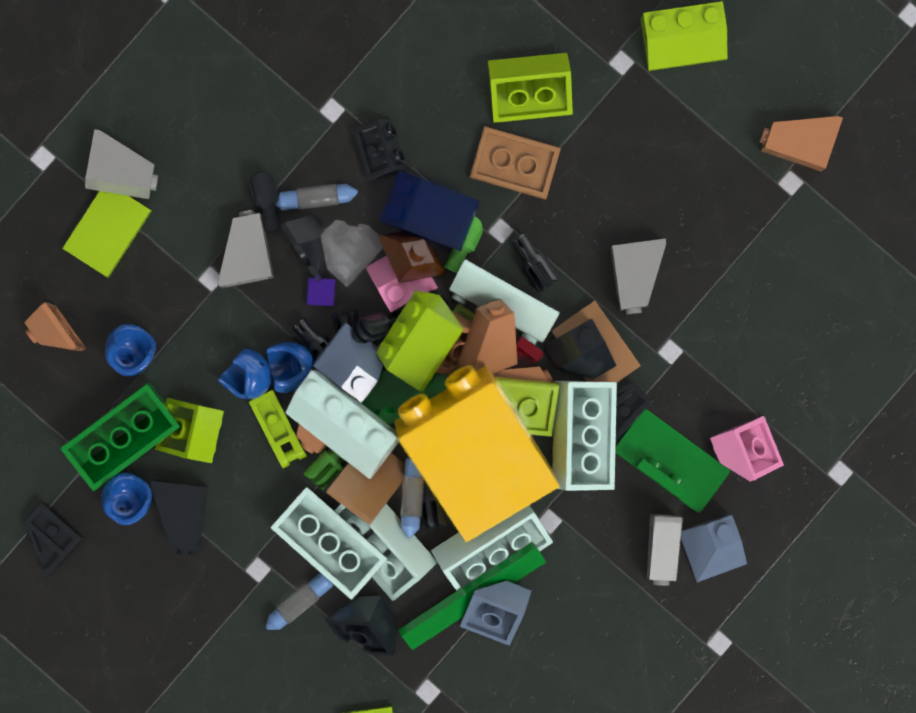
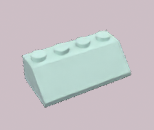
[449,260,560,345]
[286,370,399,479]
[552,381,617,490]
[271,487,387,600]
[334,504,438,601]
[431,505,553,591]

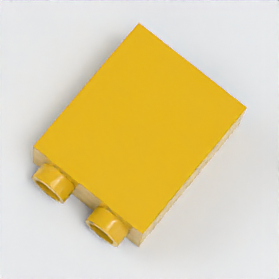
[394,365,560,542]

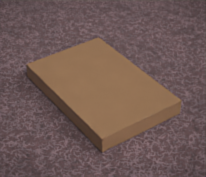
[470,126,561,200]
[551,301,641,382]
[326,453,406,525]

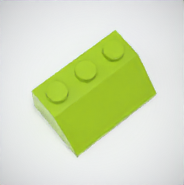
[641,1,727,71]
[488,53,573,123]
[376,290,464,391]

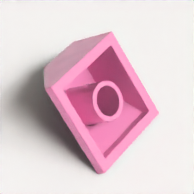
[365,256,438,313]
[710,416,784,481]

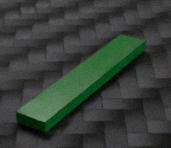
[398,542,546,650]

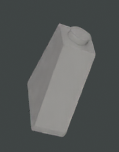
[85,129,158,199]
[218,210,274,288]
[610,239,666,315]
[647,514,682,586]

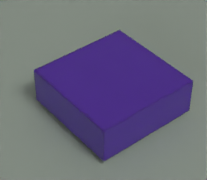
[307,278,336,306]

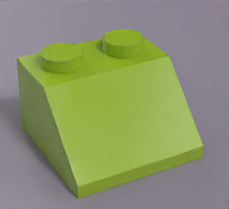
[155,398,224,463]

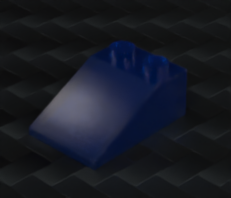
[380,171,480,251]

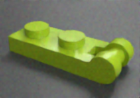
[249,390,307,468]

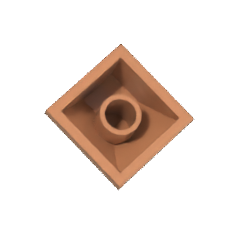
[24,302,86,351]

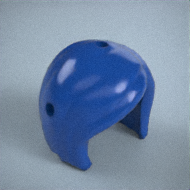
[105,324,156,376]
[265,342,314,393]
[218,349,272,399]
[101,473,153,525]

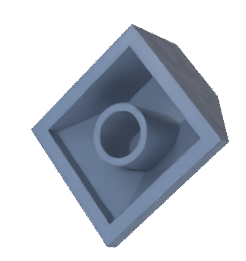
[313,322,383,402]
[681,514,747,582]
[460,581,532,646]

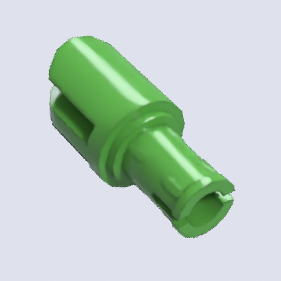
[443,215,483,273]
[304,450,345,490]

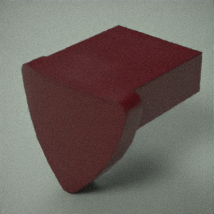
[512,336,544,369]

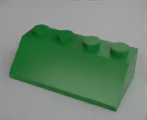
[60,381,180,491]

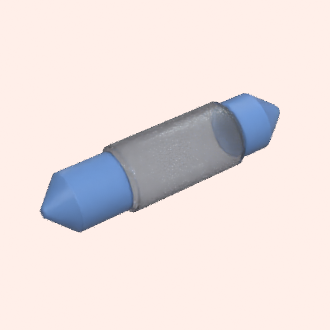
[276,184,358,211]
[400,456,424,538]
[266,573,333,630]

